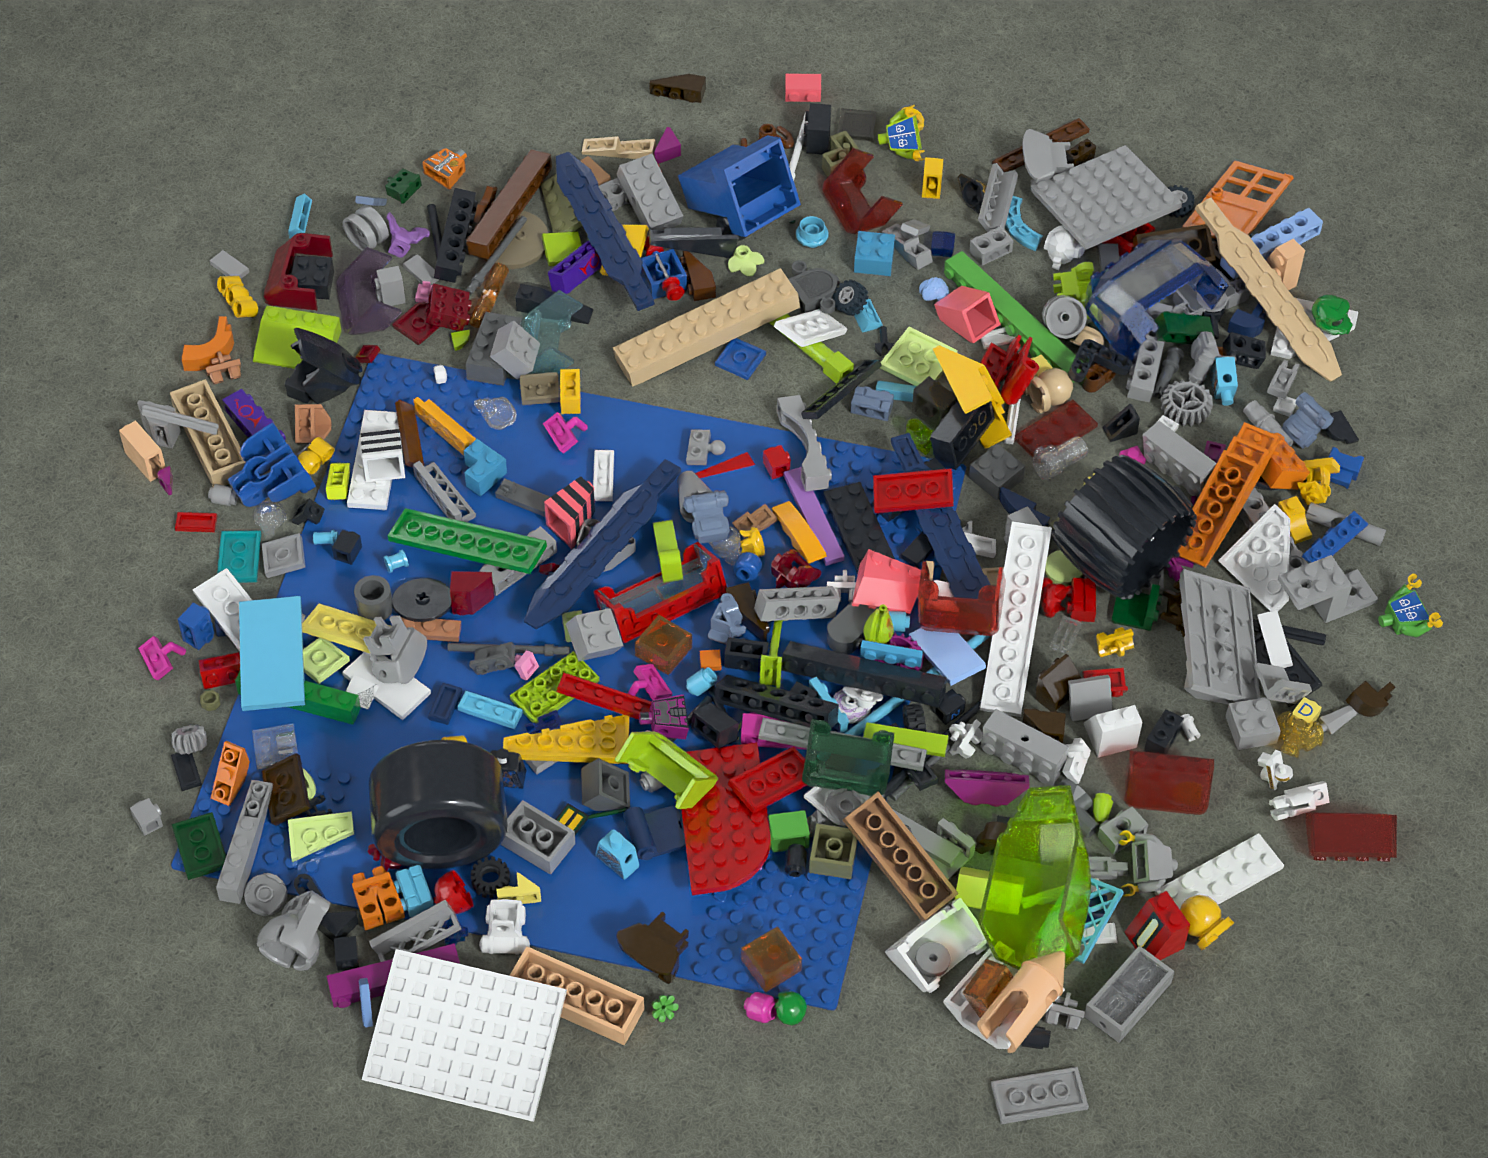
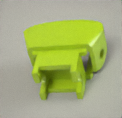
[1053,262,1105,321]

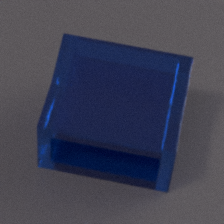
[931,231,955,257]

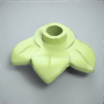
[728,245,764,276]

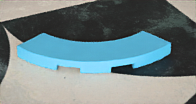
[1005,196,1043,251]

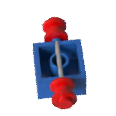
[641,236,687,301]

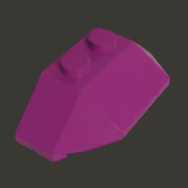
[945,770,1030,807]

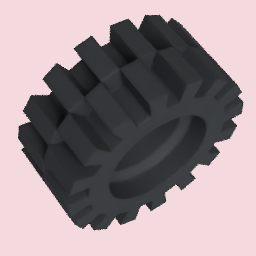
[902,703,927,732]
[471,856,510,899]

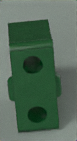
[385,168,422,204]

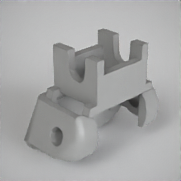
[1022,129,1074,185]
[363,616,427,684]

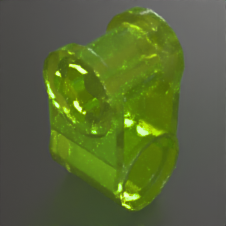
[905,418,934,455]

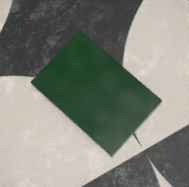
[171,812,226,880]

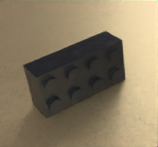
[930,401,995,470]

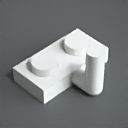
[1062,738,1091,784]

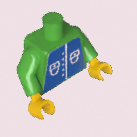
[1378,574,1443,637]

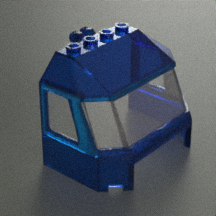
[1084,238,1229,362]

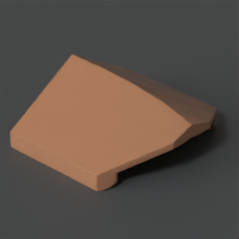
[295,404,331,443]

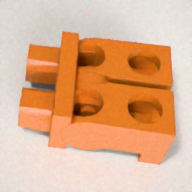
[352,866,405,930]

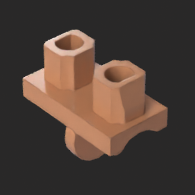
[206,351,241,384]

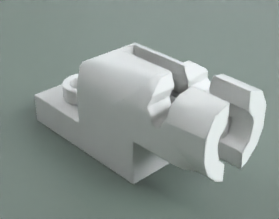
[1269,781,1329,821]

